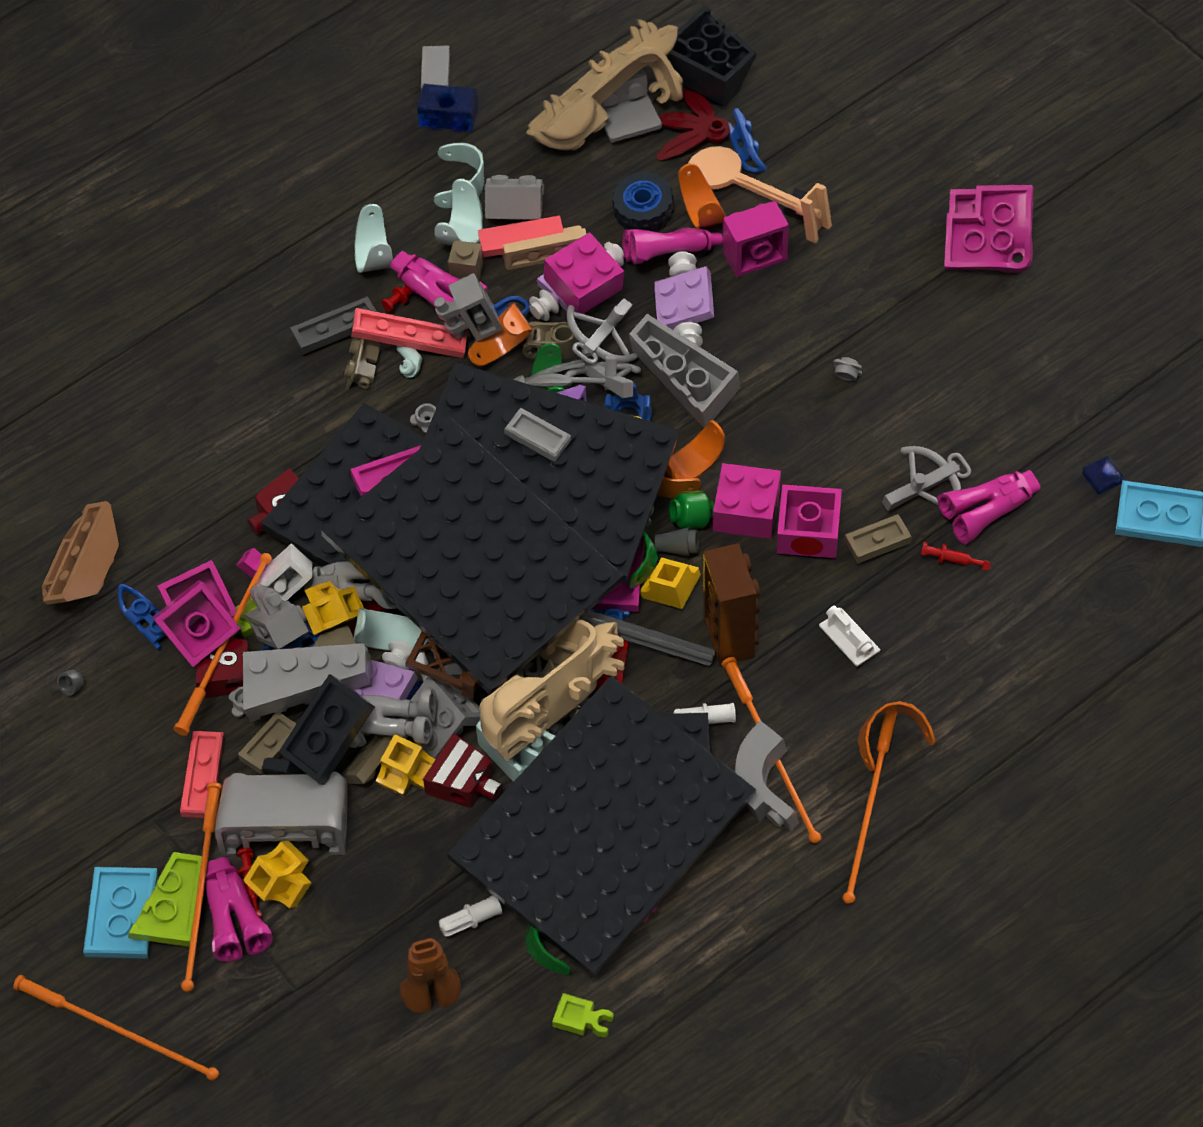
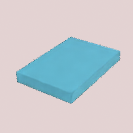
[1115,480,1203,547]
[83,867,158,958]

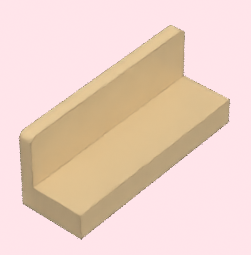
[502,225,587,270]

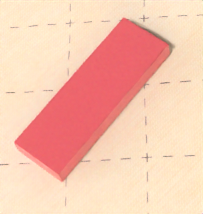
[478,216,564,258]
[180,731,225,818]

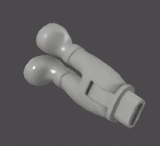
[304,561,397,609]
[359,689,436,744]

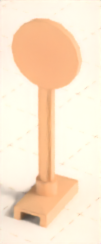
[688,146,832,244]

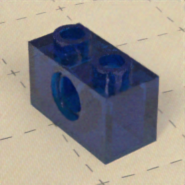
[417,83,478,131]

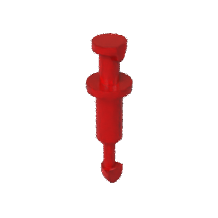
[381,284,413,312]
[920,542,991,570]
[237,848,262,919]

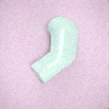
[396,346,423,378]

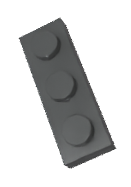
[290,296,377,355]

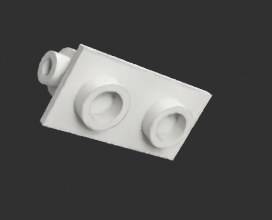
[819,606,880,667]

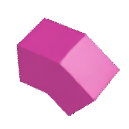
[236,548,269,578]

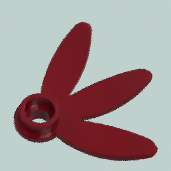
[657,90,730,161]

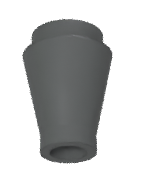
[655,527,699,557]

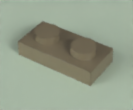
[845,514,912,564]
[238,713,296,775]
[341,734,393,784]

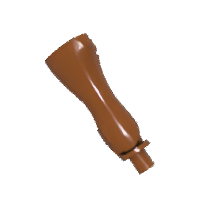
[400,938,461,1013]

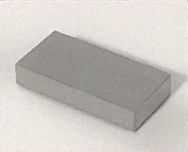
[421,46,450,93]
[504,408,571,462]

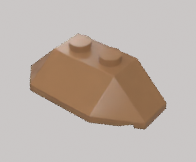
[42,501,119,605]

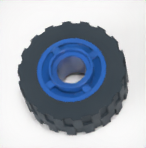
[612,172,674,232]

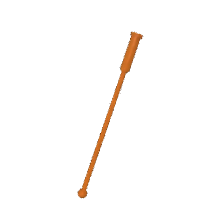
[173,553,272,736]
[722,657,821,844]
[843,711,899,904]
[181,782,223,992]
[13,975,219,1081]

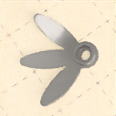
[513,362,586,386]

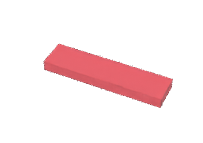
[351,308,467,358]

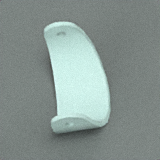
[434,143,484,208]
[435,179,483,246]
[355,204,393,273]
[353,608,427,651]

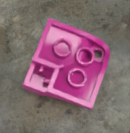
[944,185,1034,273]

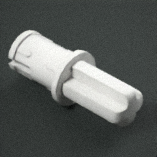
[674,703,736,724]
[439,895,502,937]

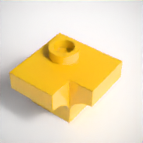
[640,558,701,609]
[302,580,364,635]
[376,734,436,797]
[243,840,312,908]

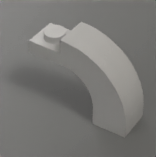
[735,721,799,831]

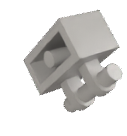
[485,175,544,219]
[434,273,503,342]
[245,584,308,649]

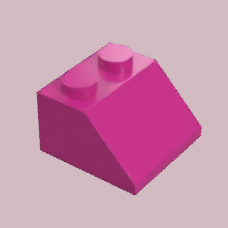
[157,560,237,617]
[152,580,240,667]

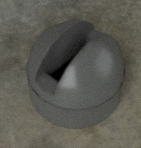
[57,669,84,696]

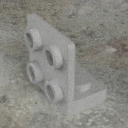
[600,69,662,142]
[397,675,480,759]

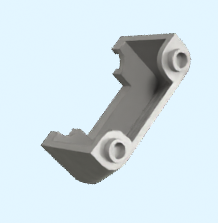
[215,772,348,857]

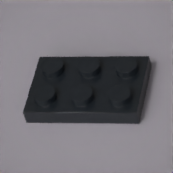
[279,674,375,785]

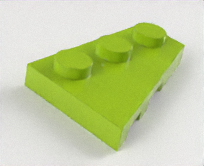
[128,852,202,947]

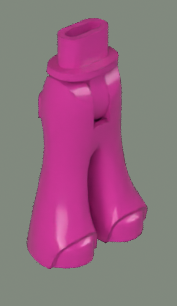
[623,228,723,264]
[390,251,488,317]
[937,470,1041,545]
[205,857,273,962]

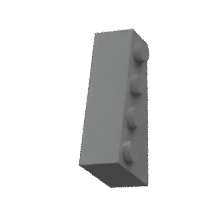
[629,314,740,428]
[243,643,371,722]

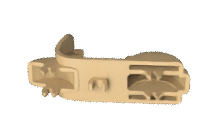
[526,19,683,150]
[479,619,624,760]

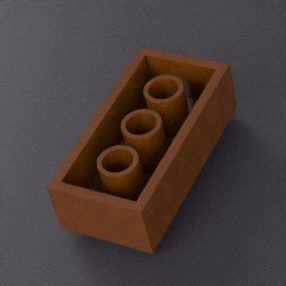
[703,543,760,666]

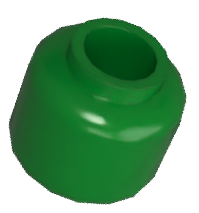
[669,491,714,529]

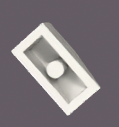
[250,544,312,602]

